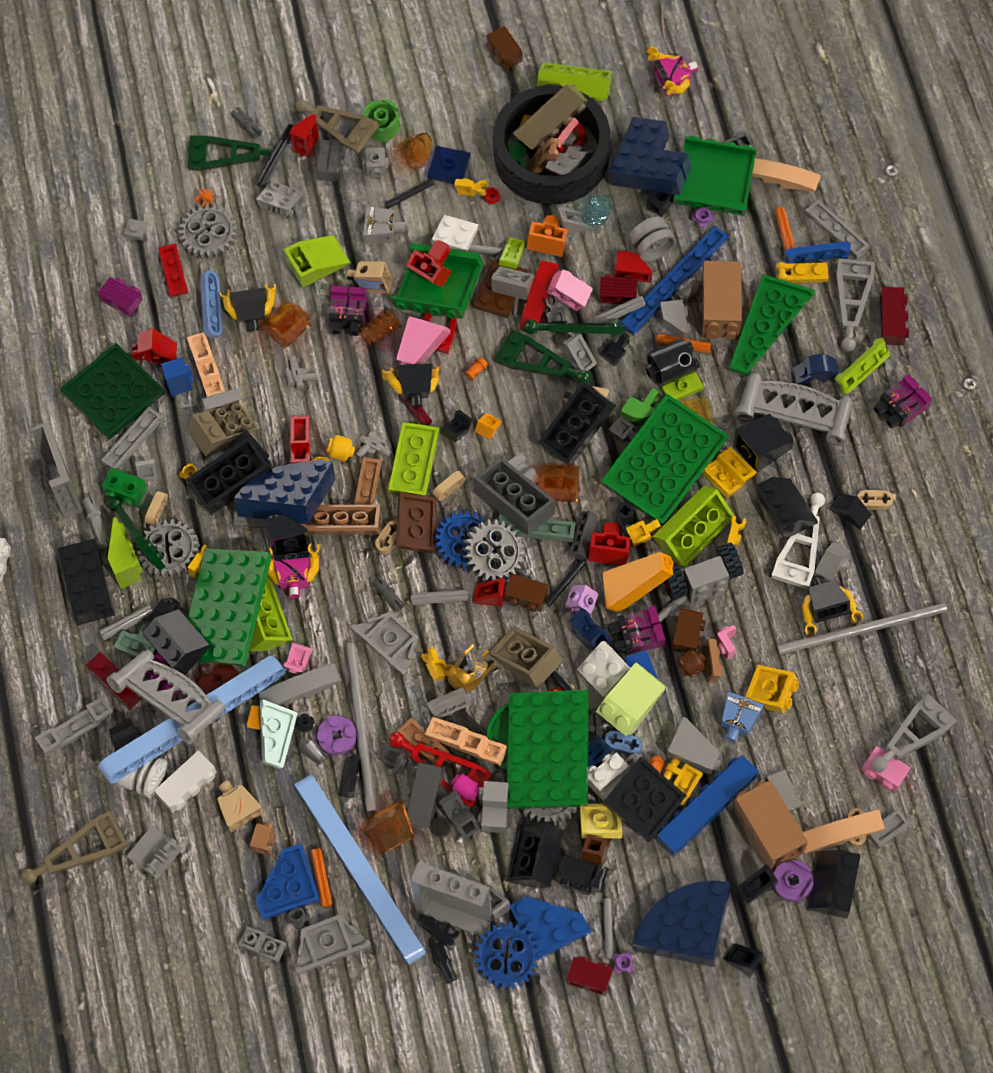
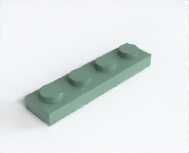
[498,514,575,542]

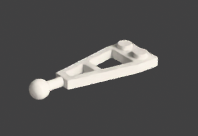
[771,492,825,590]

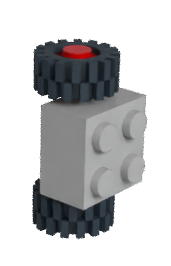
[663,542,744,603]

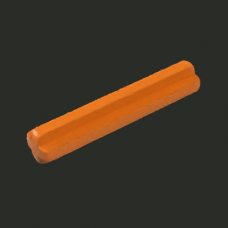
[775,207,795,252]
[656,334,711,353]
[311,848,332,907]

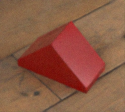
[473,578,505,607]

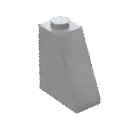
[667,717,721,776]

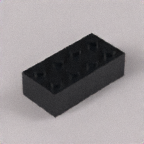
[538,381,616,466]
[186,437,272,515]
[57,538,115,625]

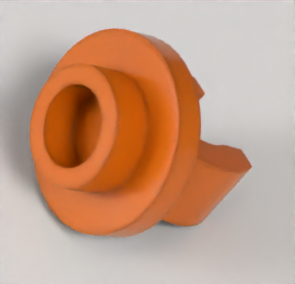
[194,188,215,208]

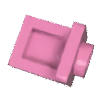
[716,625,736,660]
[283,642,312,674]

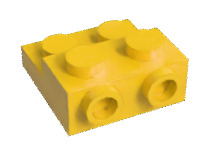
[745,665,799,714]

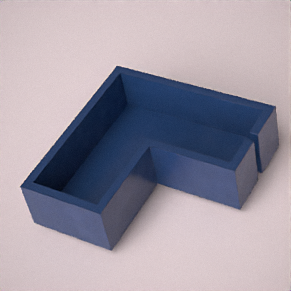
[609,117,692,195]

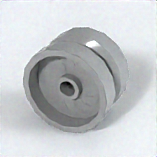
[629,216,677,262]

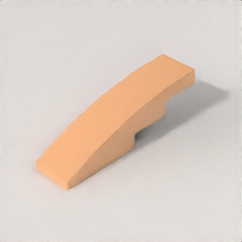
[752,159,821,192]
[187,332,225,397]
[425,717,508,766]
[803,810,885,853]

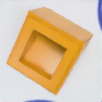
[475,413,502,439]
[247,705,261,730]

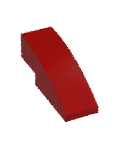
[290,416,311,464]

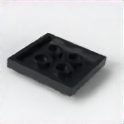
[602,756,687,842]

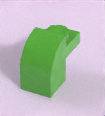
[621,388,660,426]

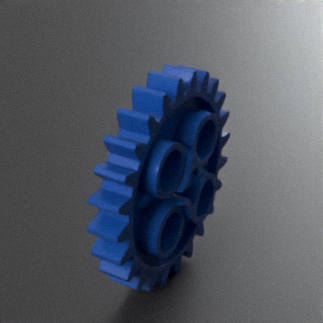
[435,510,497,571]
[474,922,541,989]

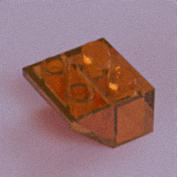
[259,302,311,349]
[540,464,580,502]

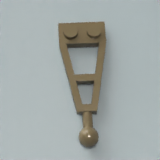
[295,99,379,153]
[21,811,128,885]

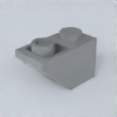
[660,300,691,338]

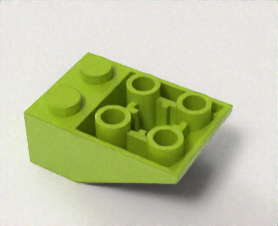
[284,235,351,288]
[108,517,143,589]

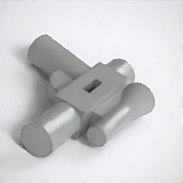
[285,356,317,389]
[355,431,392,459]

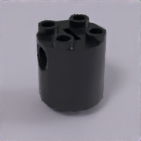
[645,338,700,387]

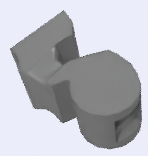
[507,452,541,485]

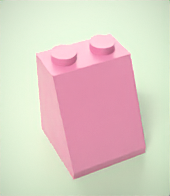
[396,316,451,365]

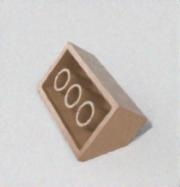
[301,505,381,535]

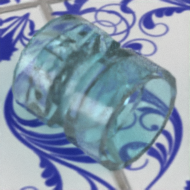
[583,194,613,228]

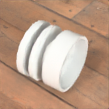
[118,756,167,798]

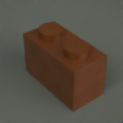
[486,26,523,70]
[504,574,548,612]
[672,608,706,653]

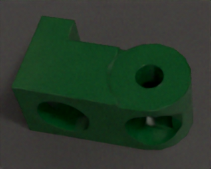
[507,140,526,169]

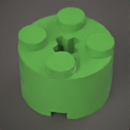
[364,99,400,143]

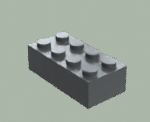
[474,457,555,536]

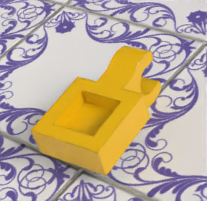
[454,179,489,196]
[727,516,746,546]
[626,520,661,547]
[187,545,207,579]
[421,648,448,681]

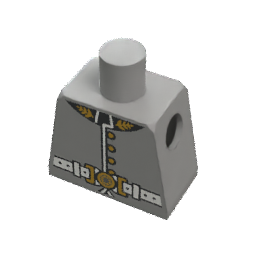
[363,205,406,245]

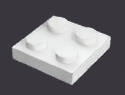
[431,215,478,251]
[577,641,630,697]

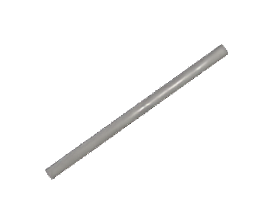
[777,603,947,655]
[346,643,376,813]

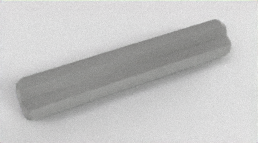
[593,296,645,323]
[411,589,468,605]
[99,605,153,640]

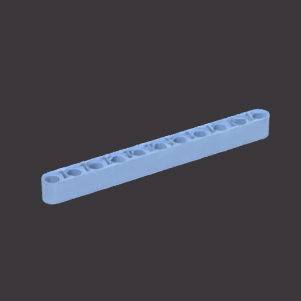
[98,655,286,783]
[294,774,426,965]

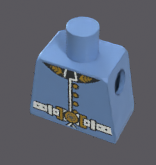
[721,692,764,743]

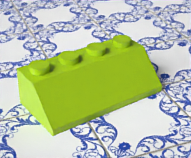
[537,62,613,101]
[652,486,735,568]
[250,575,293,652]

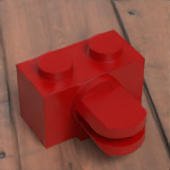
[406,240,452,287]
[131,329,177,367]
[588,522,631,566]

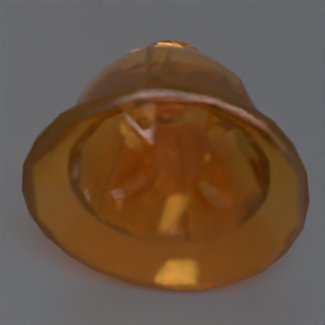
[398,133,432,169]

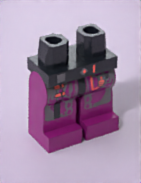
[329,286,368,336]
[873,373,933,429]
[608,606,665,655]

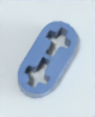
[605,731,642,756]

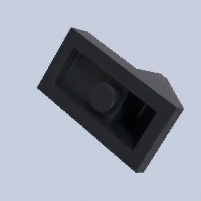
[736,864,778,904]

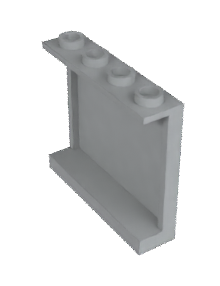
[31,422,82,518]

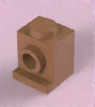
[249,822,276,856]

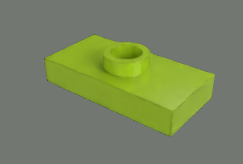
[499,237,527,269]
[662,372,704,401]

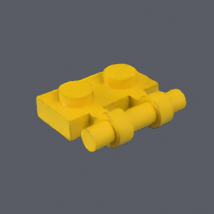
[663,758,703,808]

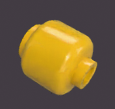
[326,435,355,462]

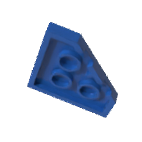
[256,843,320,921]
[510,896,591,959]

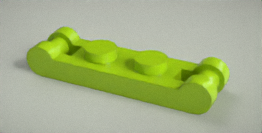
[835,338,890,394]

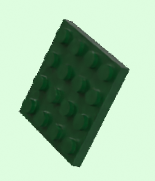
[60,343,165,440]

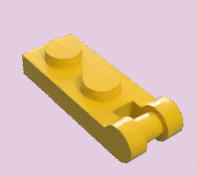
[776,262,829,283]

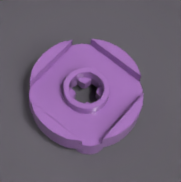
[317,715,357,756]
[774,860,813,902]

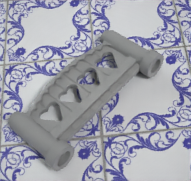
[734,373,853,446]
[107,650,225,744]

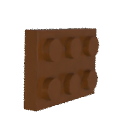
[474,259,526,319]
[396,492,437,553]

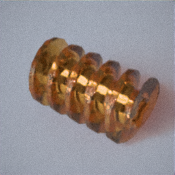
[360,310,402,348]

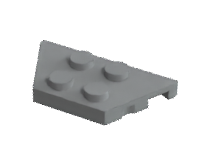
[350,612,418,677]
[296,914,372,975]

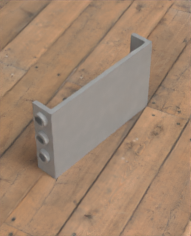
[410,861,492,937]

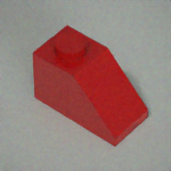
[615,251,652,283]

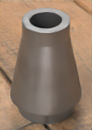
[298,736,327,766]

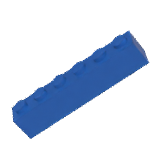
[656,755,759,858]

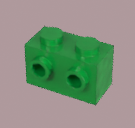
[101,467,148,507]

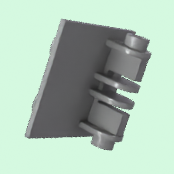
[256,181,304,217]
[126,825,183,880]

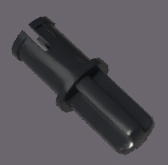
[432,942,458,984]

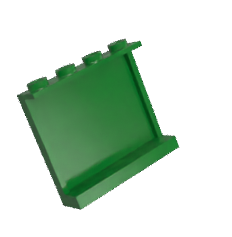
[673,135,757,216]
[391,243,483,319]

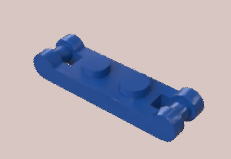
[784,241,851,264]

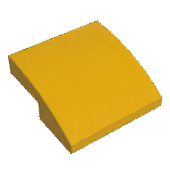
[702,447,757,498]

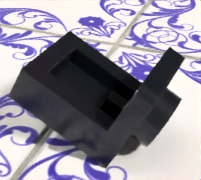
[441,410,473,442]
[149,598,184,620]

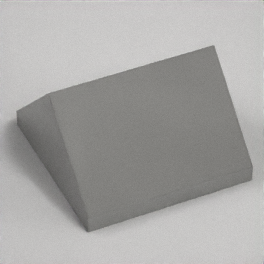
[492,266,535,300]

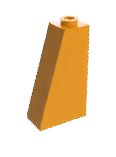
[603,552,673,613]

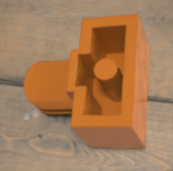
[526,215,568,257]

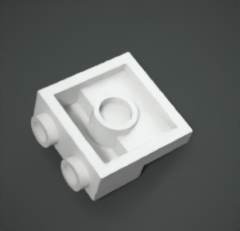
[588,753,630,801]

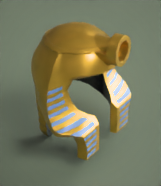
[443,642,495,692]

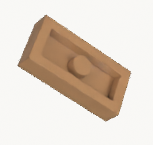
[702,639,723,683]

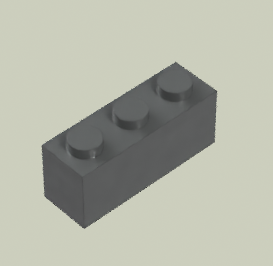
[404,762,445,827]

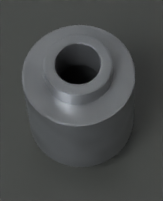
[675,277,702,303]

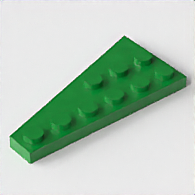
[729,274,816,376]

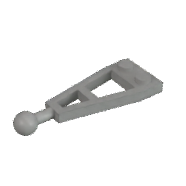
[836,258,875,352]
[871,694,957,773]

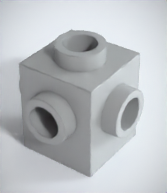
[363,147,389,177]

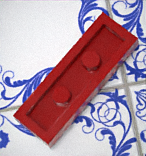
[158,244,188,297]

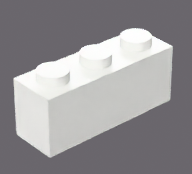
[154,750,217,813]

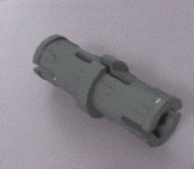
[231,107,262,139]
[372,576,405,613]

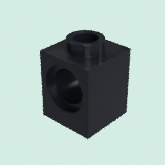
[647,191,674,217]

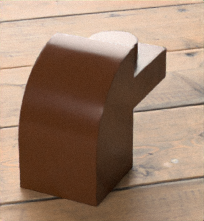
[582,835,612,866]

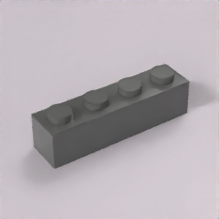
[570,511,598,560]

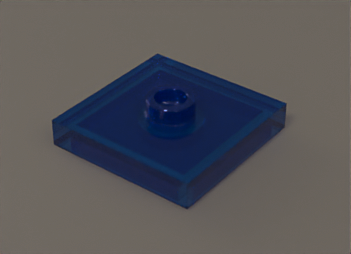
[427,145,471,184]

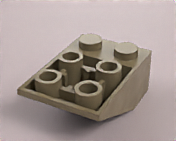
[186,401,258,457]

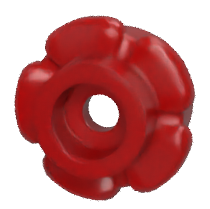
[483,187,501,205]

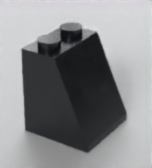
[733,413,794,473]

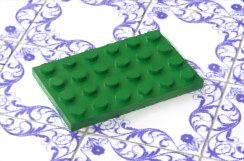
[601,393,729,526]
[188,548,272,667]
[507,690,589,809]

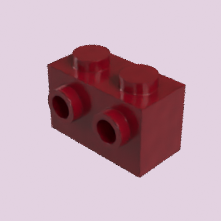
[566,955,613,996]

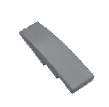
[546,145,595,175]
[259,663,341,706]

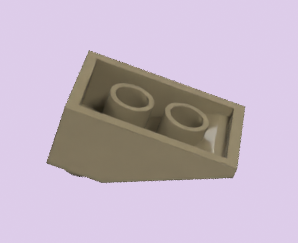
[489,626,562,689]

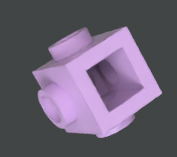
[565,585,598,615]

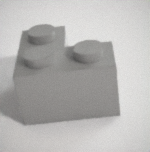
[478,781,509,833]

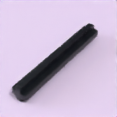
[255,124,294,188]

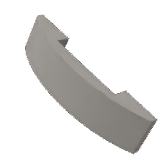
[35,696,113,754]

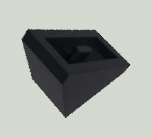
[829,494,872,530]
[724,943,763,977]

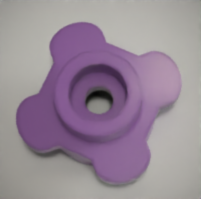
[692,208,714,228]
[612,952,634,974]

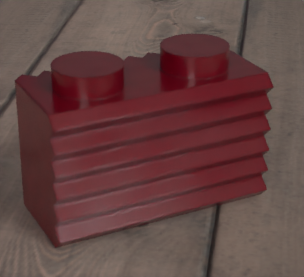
[599,274,637,304]

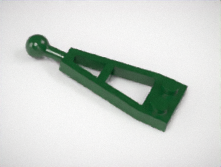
[187,136,285,170]
[524,319,625,334]
[494,330,591,384]
[107,496,166,571]

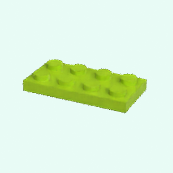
[388,422,440,496]

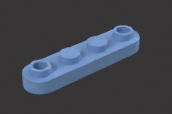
[200,270,222,339]

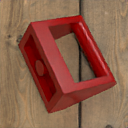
[290,114,319,157]
[553,117,588,153]

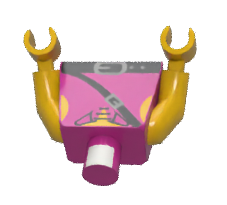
[646,46,698,97]
[261,543,321,599]

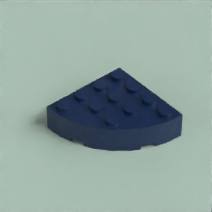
[234,459,335,524]
[633,881,731,967]

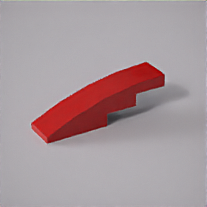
[519,260,559,334]

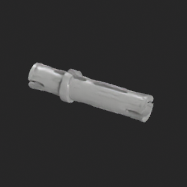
[82,497,110,552]

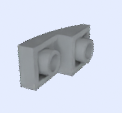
[238,926,287,963]

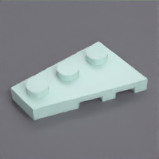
[260,699,298,769]

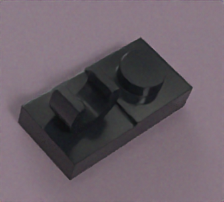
[419,915,460,951]

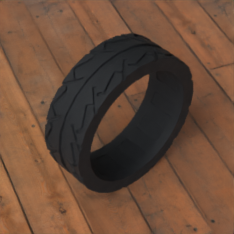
[493,85,611,205]

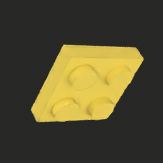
[579,804,622,838]

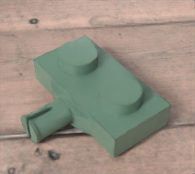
[114,625,157,658]

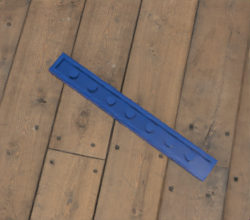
[621,226,729,336]

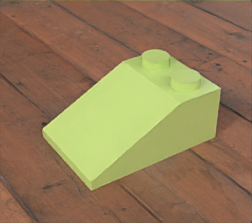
[596,662,667,736]

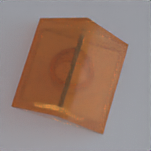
[364,800,414,853]

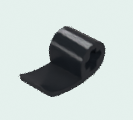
[616,502,634,537]

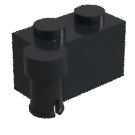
[109,718,142,750]
[557,855,610,896]

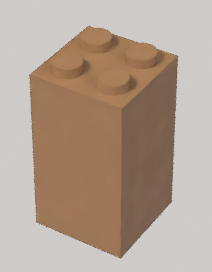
[702,261,742,340]
[733,780,808,870]

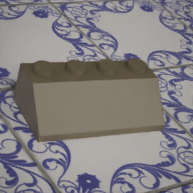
[514,84,588,150]

